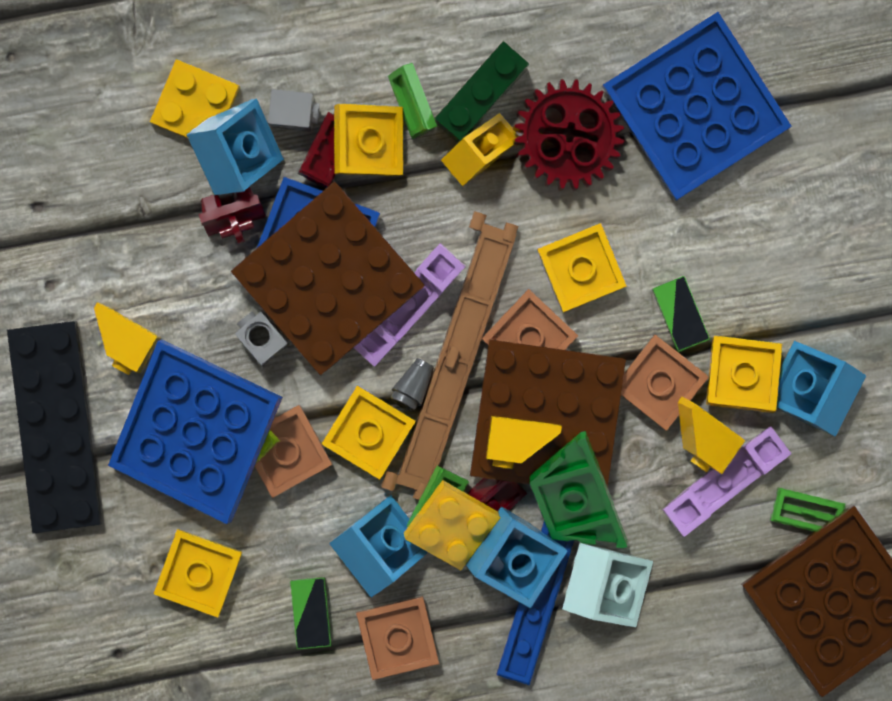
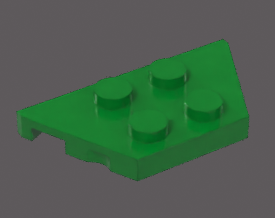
[529,431,627,548]

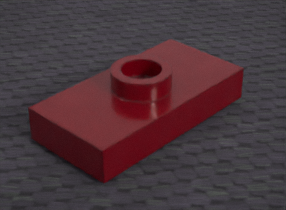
[297,112,336,188]

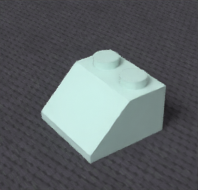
[562,543,653,627]

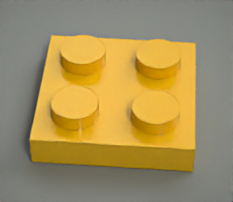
[150,59,240,139]
[334,104,403,176]
[537,223,627,313]
[706,336,782,413]
[322,385,416,480]
[403,480,500,571]
[154,529,243,618]

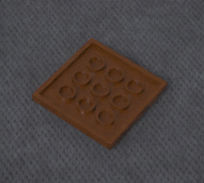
[230,181,425,376]
[470,339,626,488]
[741,505,892,697]

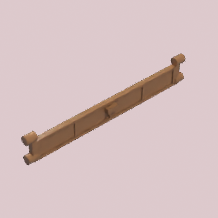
[381,211,519,500]

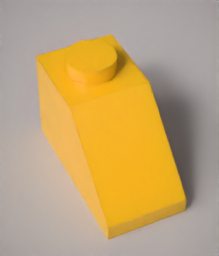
[441,113,519,186]
[94,302,161,375]
[678,397,745,474]
[486,416,562,469]

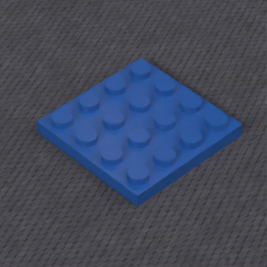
[602,12,792,201]
[108,340,283,524]

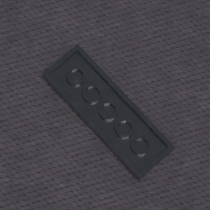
[7,321,102,534]

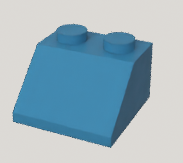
[186,98,284,195]
[777,341,866,437]
[329,495,428,598]
[466,506,567,608]

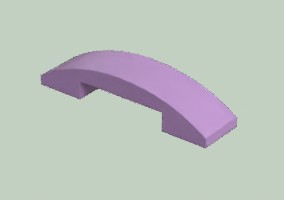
[354,243,466,367]
[662,426,792,537]

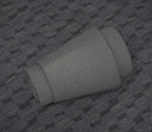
[390,358,434,412]

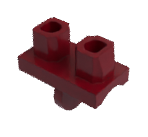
[198,187,266,244]

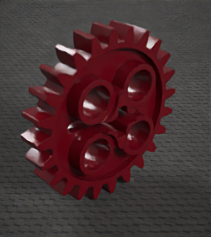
[513,79,624,191]

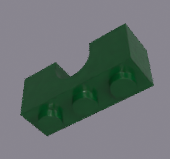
[435,41,529,143]

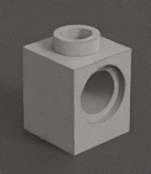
[268,89,320,132]
[235,311,289,366]

